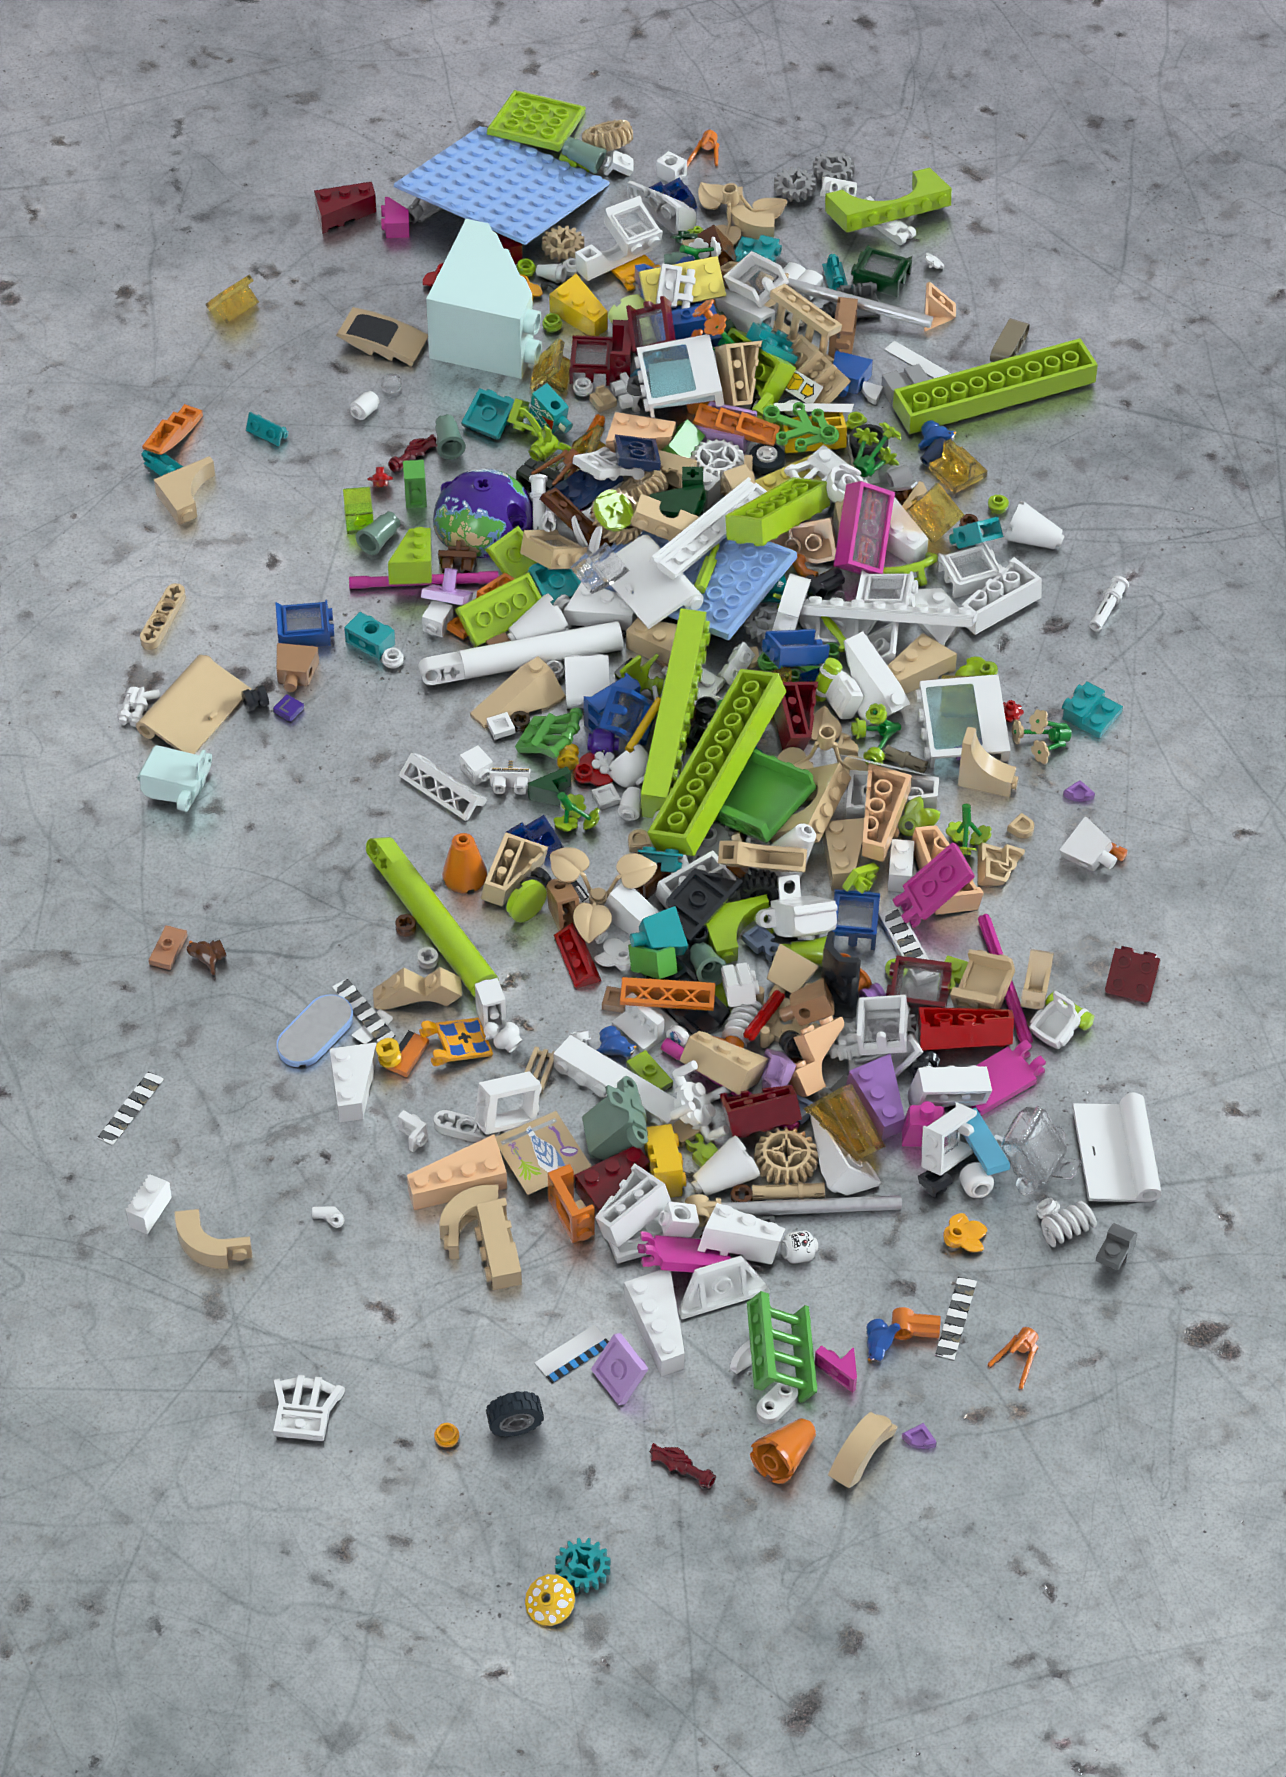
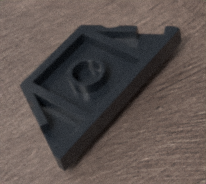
[666,868,743,944]

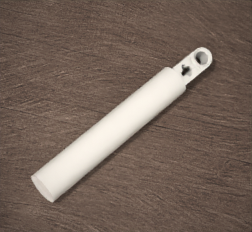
[418,621,623,685]

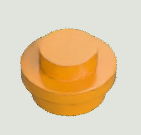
[434,1423,459,1448]

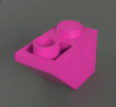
[381,197,410,238]

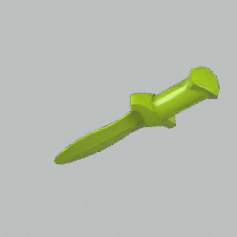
[821,616,846,652]

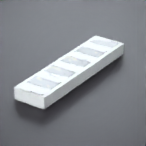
[878,908,938,987]

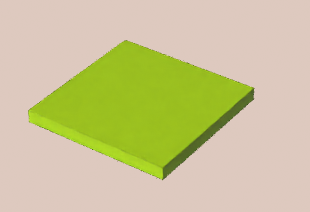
[487,90,586,152]

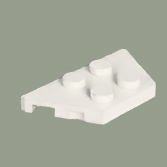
[895,588,961,646]
[798,612,878,646]
[678,1256,770,1320]

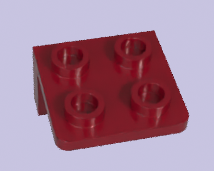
[1105,946,1161,1003]

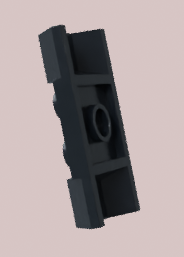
[821,930,861,1019]
[636,956,731,1035]

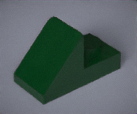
[528,767,572,806]

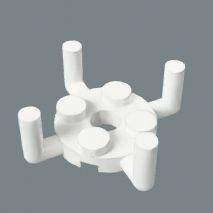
[670,1060,732,1143]

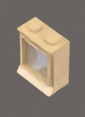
[520,529,587,569]

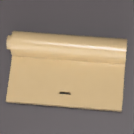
[136,655,252,754]

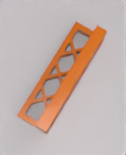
[620,977,715,1011]

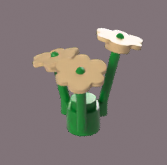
[1011,709,1072,764]

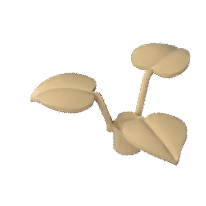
[698,182,787,246]
[777,706,868,774]
[550,847,657,944]

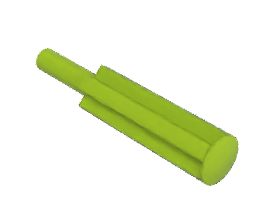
[694,543,720,594]

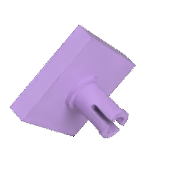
[421,568,473,605]
[591,1333,648,1405]

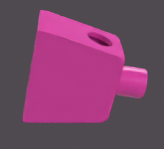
[902,1101,947,1147]

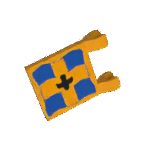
[419,1017,493,1066]

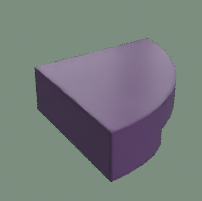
[1063,780,1095,802]
[902,1423,937,1449]

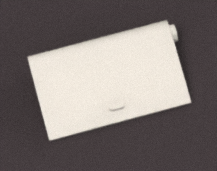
[596,535,704,629]
[1072,1092,1162,1202]

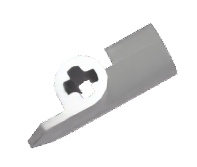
[872,464,918,491]

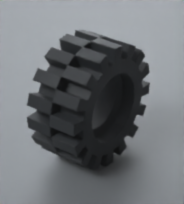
[739,869,779,906]

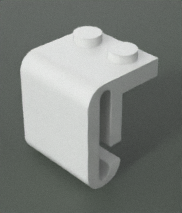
[564,654,610,709]

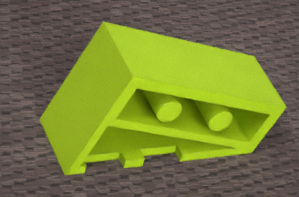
[388,527,432,585]

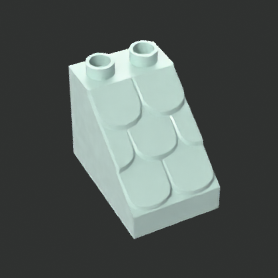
[426,219,542,379]

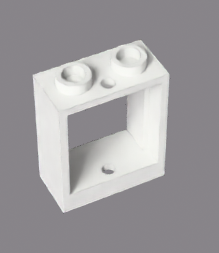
[475,1071,542,1135]

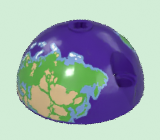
[433,468,533,558]

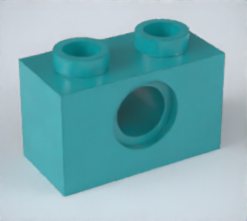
[344,612,395,660]

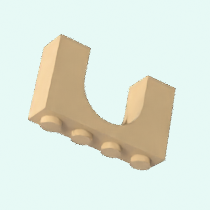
[770,762,851,843]

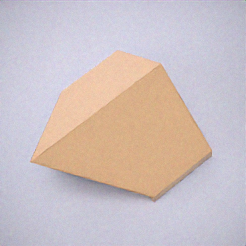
[924,282,956,332]

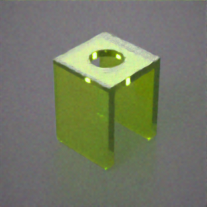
[343,487,373,534]

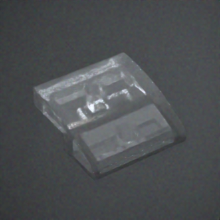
[570,542,629,594]

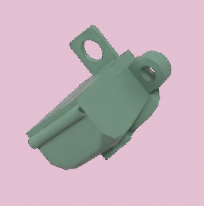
[582,1076,648,1160]

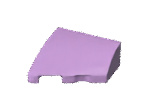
[761,1048,796,1089]

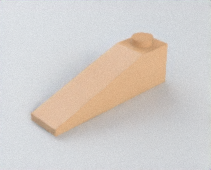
[770,517,837,564]

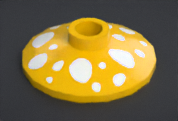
[525,1574,575,1626]

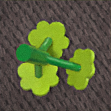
[553,792,600,831]
[946,803,992,857]

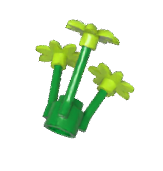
[853,422,901,477]

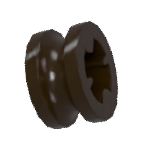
[511,711,530,733]

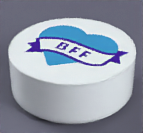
[666,1025,689,1048]

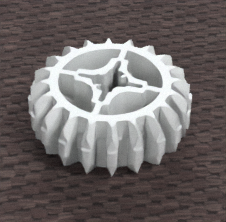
[690,438,744,479]

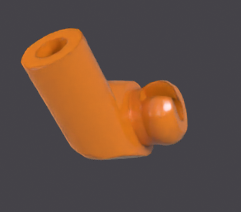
[792,554,819,578]

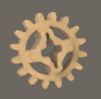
[542,226,584,261]

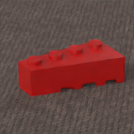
[918,1007,1014,1050]

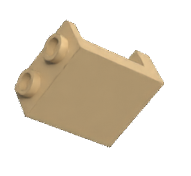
[950,949,1015,1009]

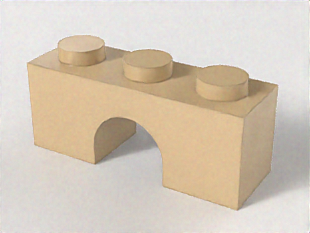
[630,494,699,541]

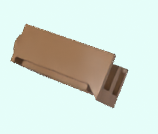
[828,297,858,359]

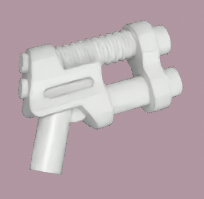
[117,687,160,727]

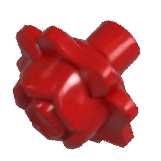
[367,467,393,488]
[1003,700,1024,722]

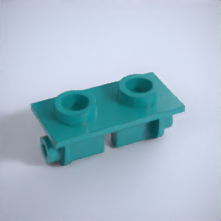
[822,254,848,290]
[246,412,289,447]
[141,450,183,476]
[637,847,683,873]

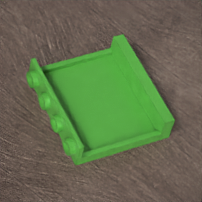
[714,749,817,843]

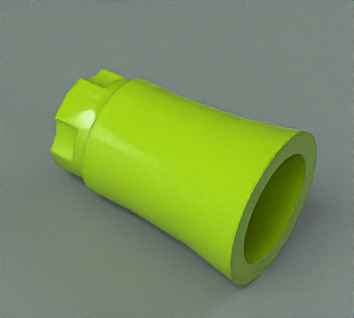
[782,936,827,967]

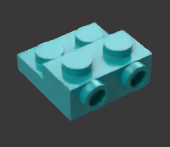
[734,235,782,263]
[746,322,799,364]
[461,388,514,440]
[528,563,581,605]
[1062,681,1123,739]

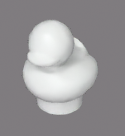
[483,1022,523,1053]

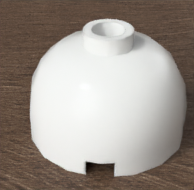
[826,464,868,503]
[607,745,649,787]

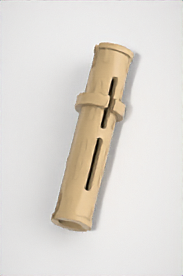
[752,1181,825,1201]

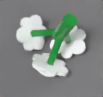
[680,237,721,260]

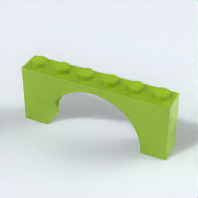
[825,167,952,233]

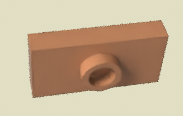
[149,925,188,970]

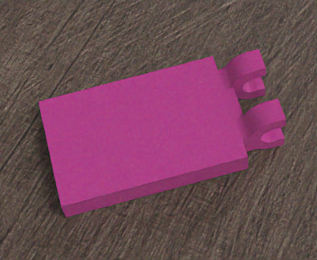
[892,842,975,928]
[970,1040,1046,1116]
[637,1231,731,1273]

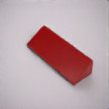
[554,923,602,988]

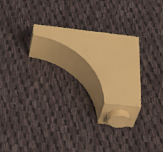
[154,456,215,525]
[958,727,1019,798]

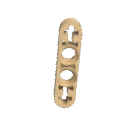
[140,583,186,650]

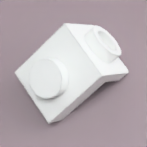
[602,150,633,177]
[398,1110,428,1152]

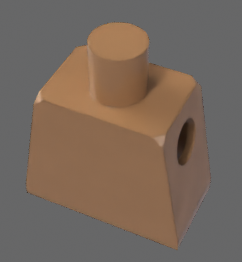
[276,643,319,692]
[546,879,580,931]
[779,978,834,1026]

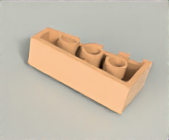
[862,763,912,862]
[911,825,984,915]

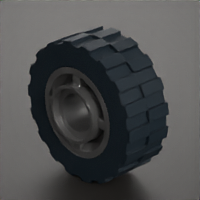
[486,1391,544,1437]

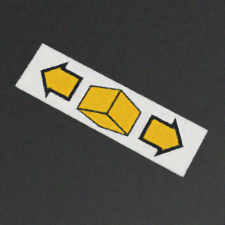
[785,370,824,403]

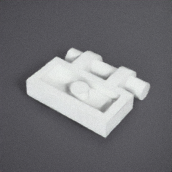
[656,263,696,309]

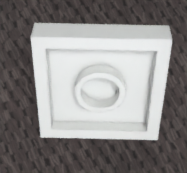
[612,992,678,1052]

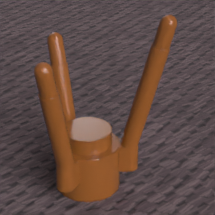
[531,448,579,486]

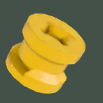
[557,743,579,770]
[376,1038,402,1068]

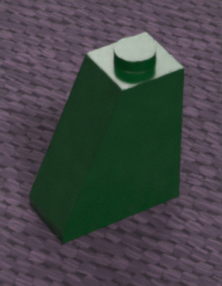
[649,484,706,518]

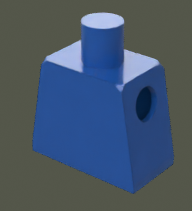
[833,351,873,397]

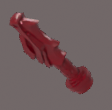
[388,434,437,472]
[649,1443,716,1489]

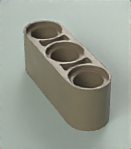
[990,318,1030,362]

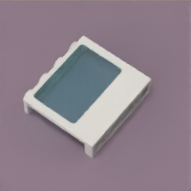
[634,334,724,418]
[915,674,1011,768]

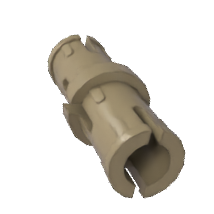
[883,745,928,773]

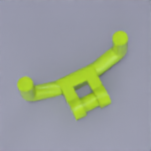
[883,552,938,587]

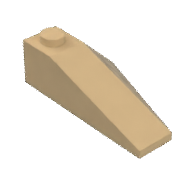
[470,656,566,728]

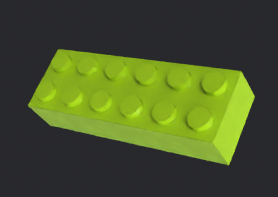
[725,477,830,546]

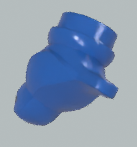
[918,420,956,450]
[596,1026,637,1057]
[866,1319,901,1362]

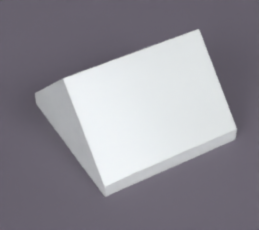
[867,622,899,665]

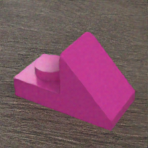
[814,1345,857,1393]

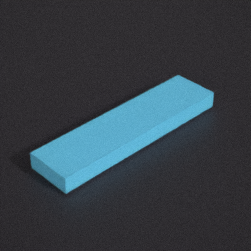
[964,1108,1010,1175]

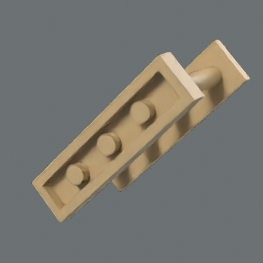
[769,283,842,364]

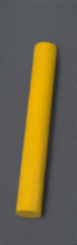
[625,697,661,753]

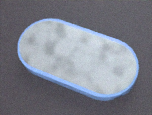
[277,994,353,1067]

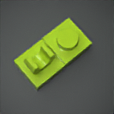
[842,863,880,893]

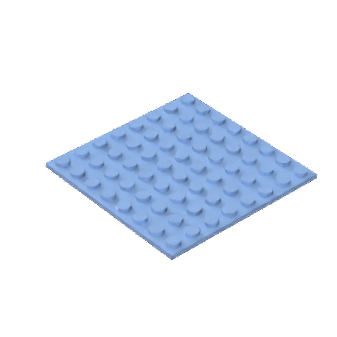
[394,126,609,245]

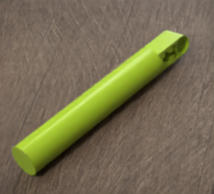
[366,837,499,997]

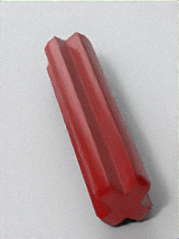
[743,990,785,1041]

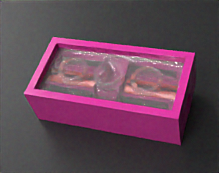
[834,481,895,575]

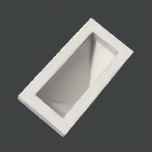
[891,1034,923,1077]

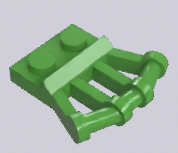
[515,708,583,759]

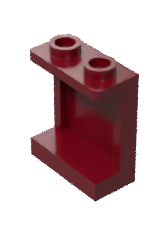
[610,319,633,383]

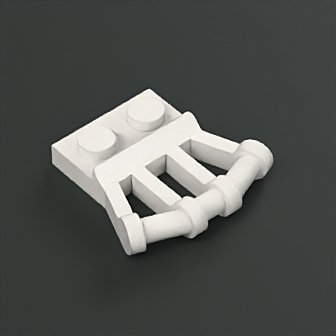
[784,444,849,508]
[573,447,644,481]
[273,1375,345,1441]

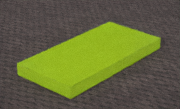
[455,572,541,648]

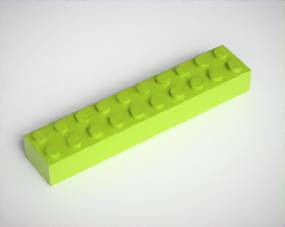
[893,338,1098,434]
[641,608,710,818]
[647,669,786,856]

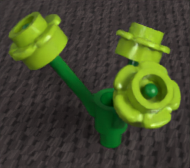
[851,703,901,766]

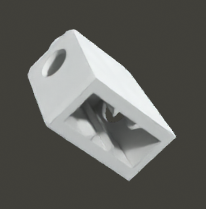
[1060,817,1117,871]

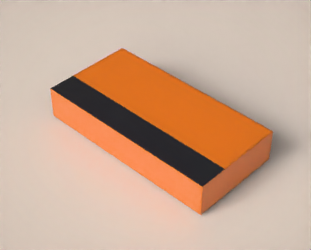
[386,1030,429,1078]

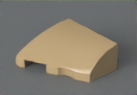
[977,842,1025,886]

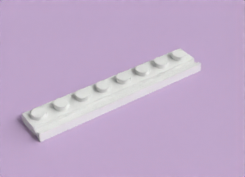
[649,477,767,580]
[801,596,977,627]

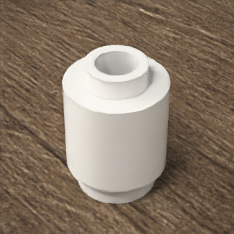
[350,391,379,420]
[618,787,641,821]

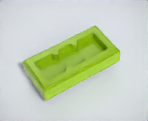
[626,1050,673,1091]

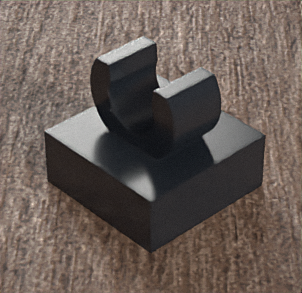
[918,1170,952,1198]

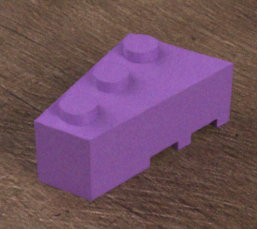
[846,1054,905,1141]

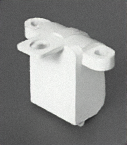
[756,874,837,940]

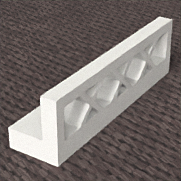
[398,753,488,821]

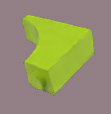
[706,895,769,964]

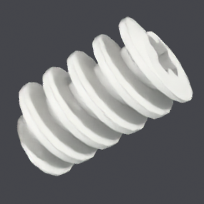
[722,1001,763,1049]
[1041,1201,1097,1247]

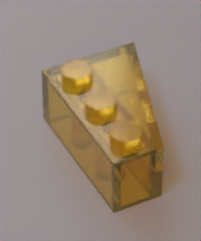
[804,1084,886,1161]

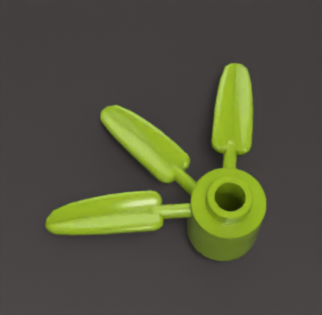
[519,407,572,462]

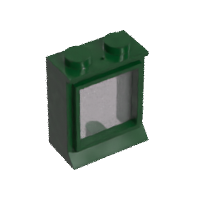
[851,245,912,297]

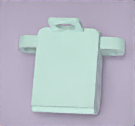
[137,745,212,812]

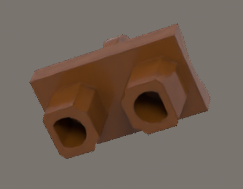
[438,540,478,573]

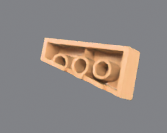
[407,1134,507,1210]

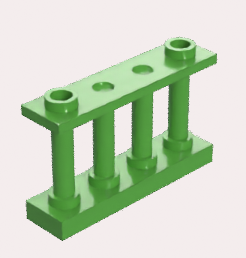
[746,1291,817,1403]

